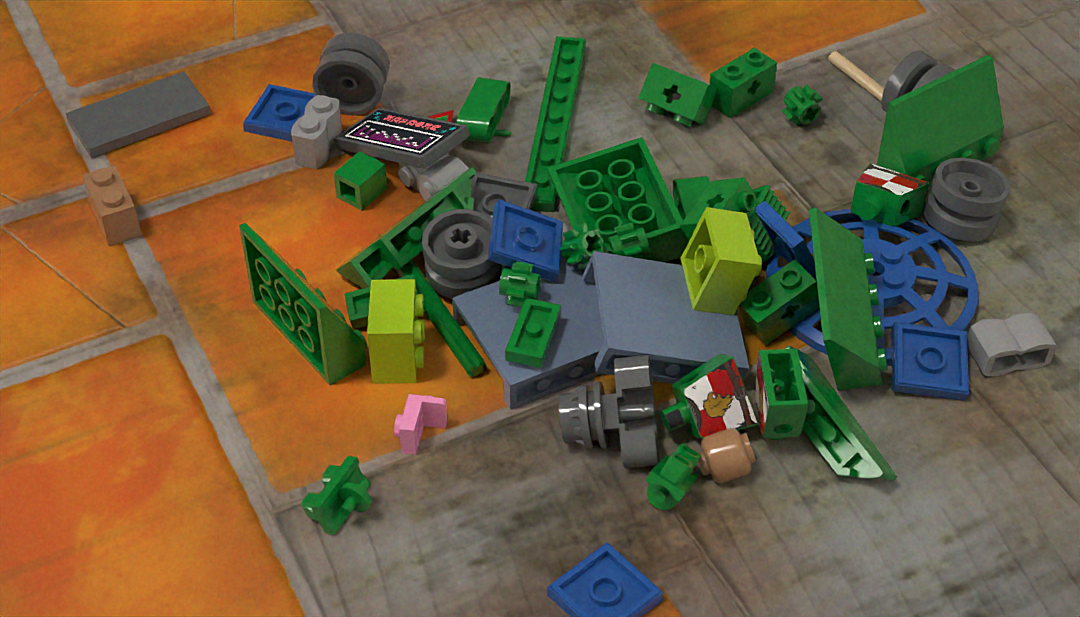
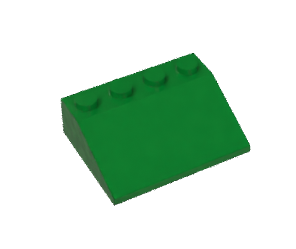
[877,55,1004,186]
[548,137,688,263]
[809,208,888,391]
[239,223,367,385]

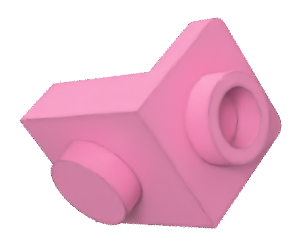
[394,394,447,455]

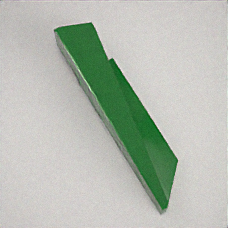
[336,167,476,288]
[774,345,897,481]

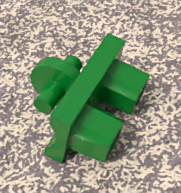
[645,443,701,510]
[301,455,372,535]

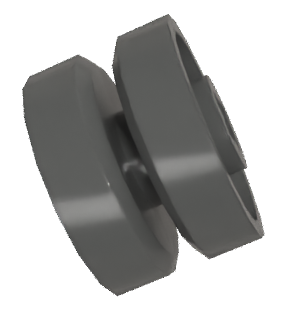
[312,32,390,115]
[881,50,955,112]
[924,158,1010,241]
[422,209,502,299]

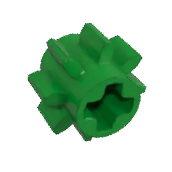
[782,84,823,126]
[560,223,605,270]
[608,223,650,259]
[499,261,541,307]

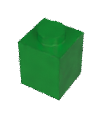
[334,151,387,211]

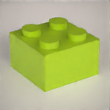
[681,207,762,315]
[367,279,425,384]

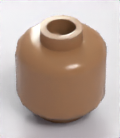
[698,428,756,484]

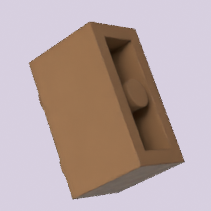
[82,165,142,246]

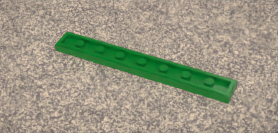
[525,36,586,212]

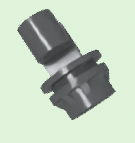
[559,355,660,469]

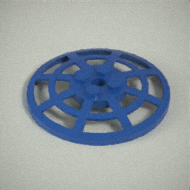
[765,209,978,366]

